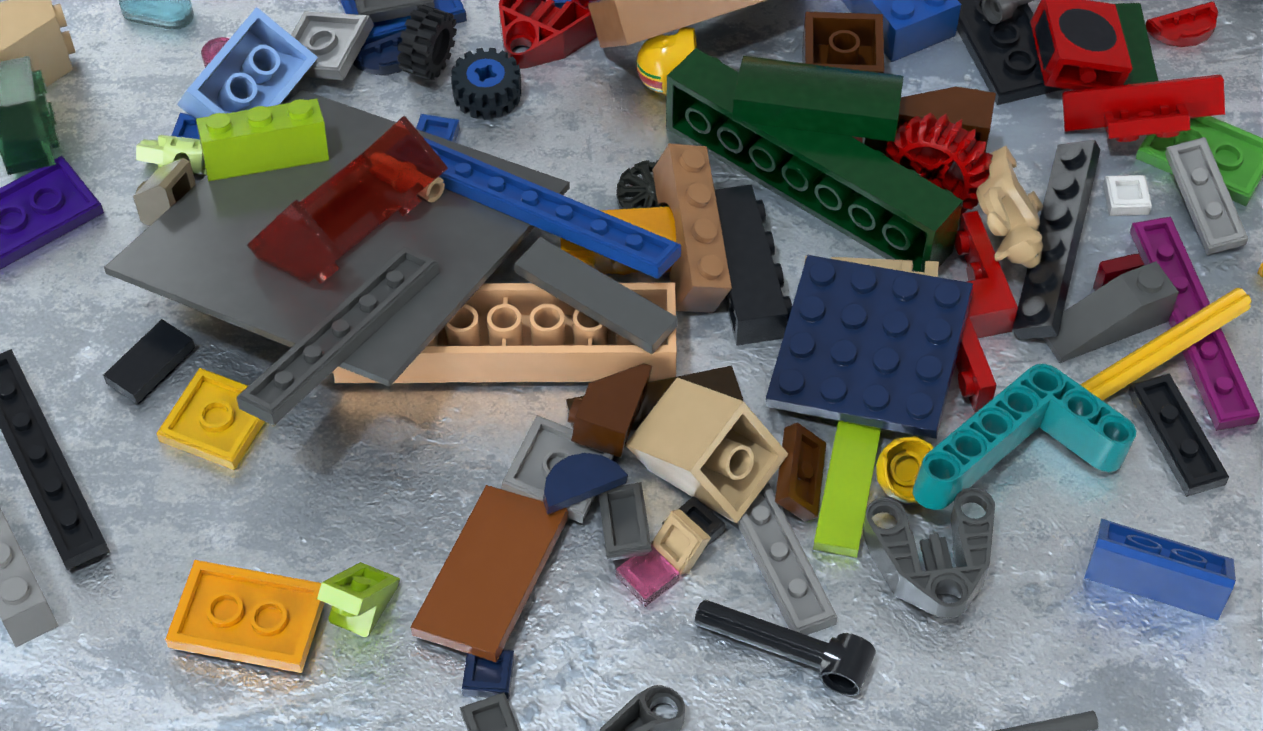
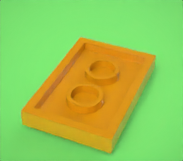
[165,560,325,673]

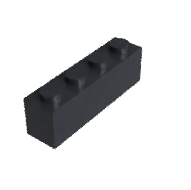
[715,184,792,346]

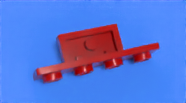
[1062,75,1225,142]

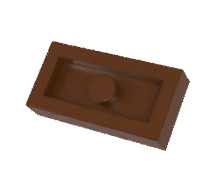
[775,422,826,522]

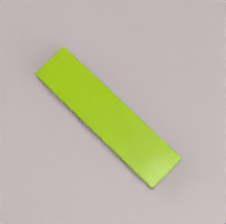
[813,420,881,558]

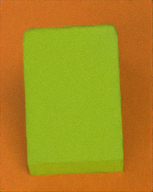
[317,562,400,637]

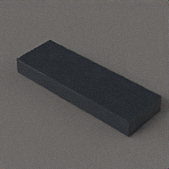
[1128,373,1229,497]

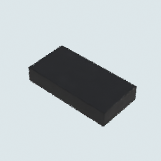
[103,319,195,404]

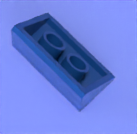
[1084,518,1236,620]

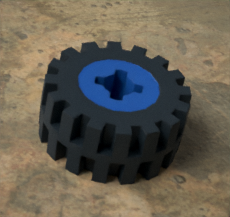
[451,48,521,120]

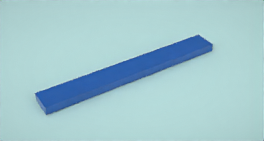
[387,132,681,279]

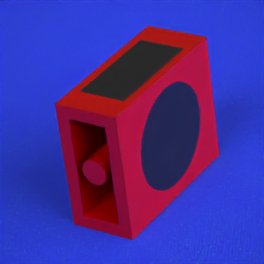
[1030,0,1133,90]

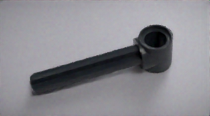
[694,600,876,696]

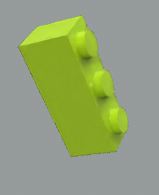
[196,98,329,181]

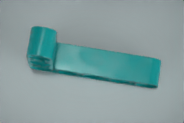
[912,364,1136,510]

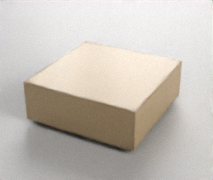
[651,509,711,574]

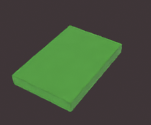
[1135,116,1263,206]

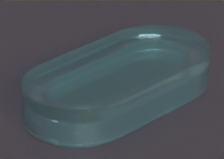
[119,0,194,30]

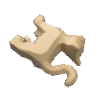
[976,146,1043,268]

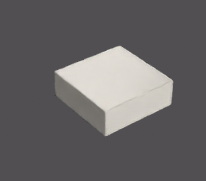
[1103,175,1152,216]

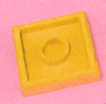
[156,368,265,470]

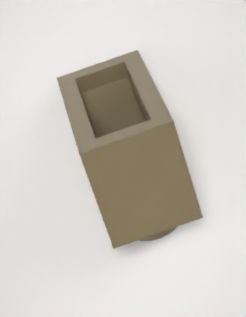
[133,158,196,226]

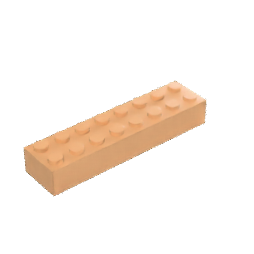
[333,283,677,383]

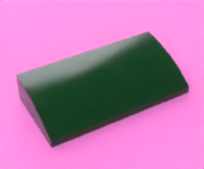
[732,56,904,142]

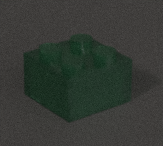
[0,56,60,175]

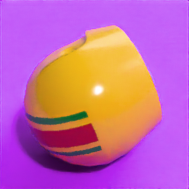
[636,27,697,96]

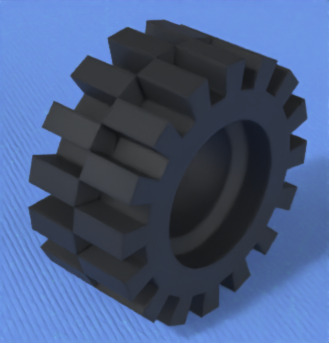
[397,5,457,80]

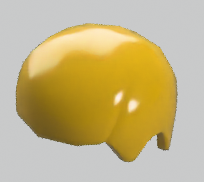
[876,436,933,504]

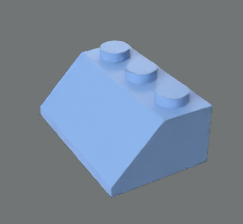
[177,7,318,118]

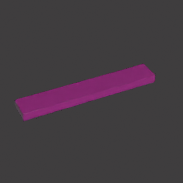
[1130,217,1260,431]

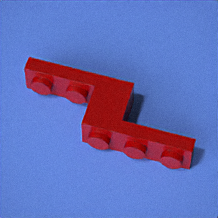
[955,210,1018,412]

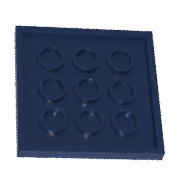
[765,255,973,439]

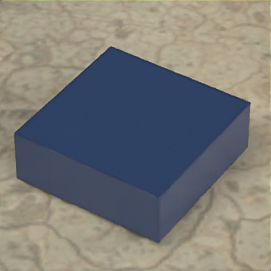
[462,650,515,699]

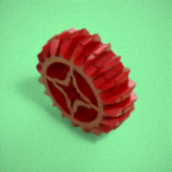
[885,112,993,216]

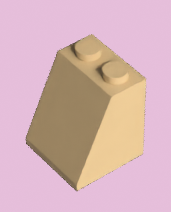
[0,0,76,117]
[625,377,788,523]

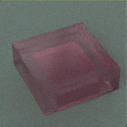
[616,545,680,607]

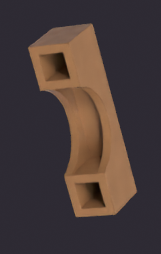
[652,143,732,313]

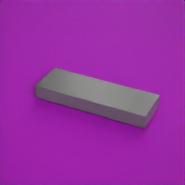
[1165,137,1248,255]

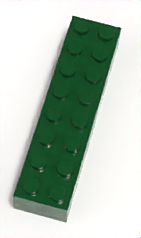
[666,48,963,273]

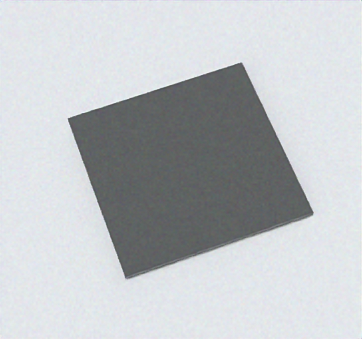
[104,90,570,387]

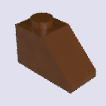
[567,363,652,458]

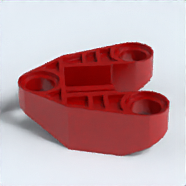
[498,0,598,69]

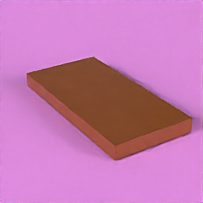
[410,485,569,662]

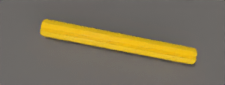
[1080,288,1252,401]

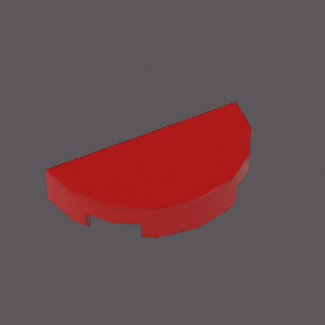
[1146,1,1218,47]

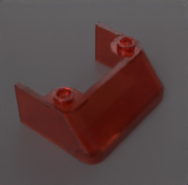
[247,116,448,285]

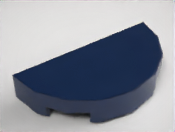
[353,30,405,75]
[543,453,628,515]

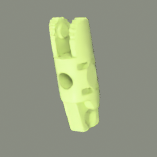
[136,135,207,176]

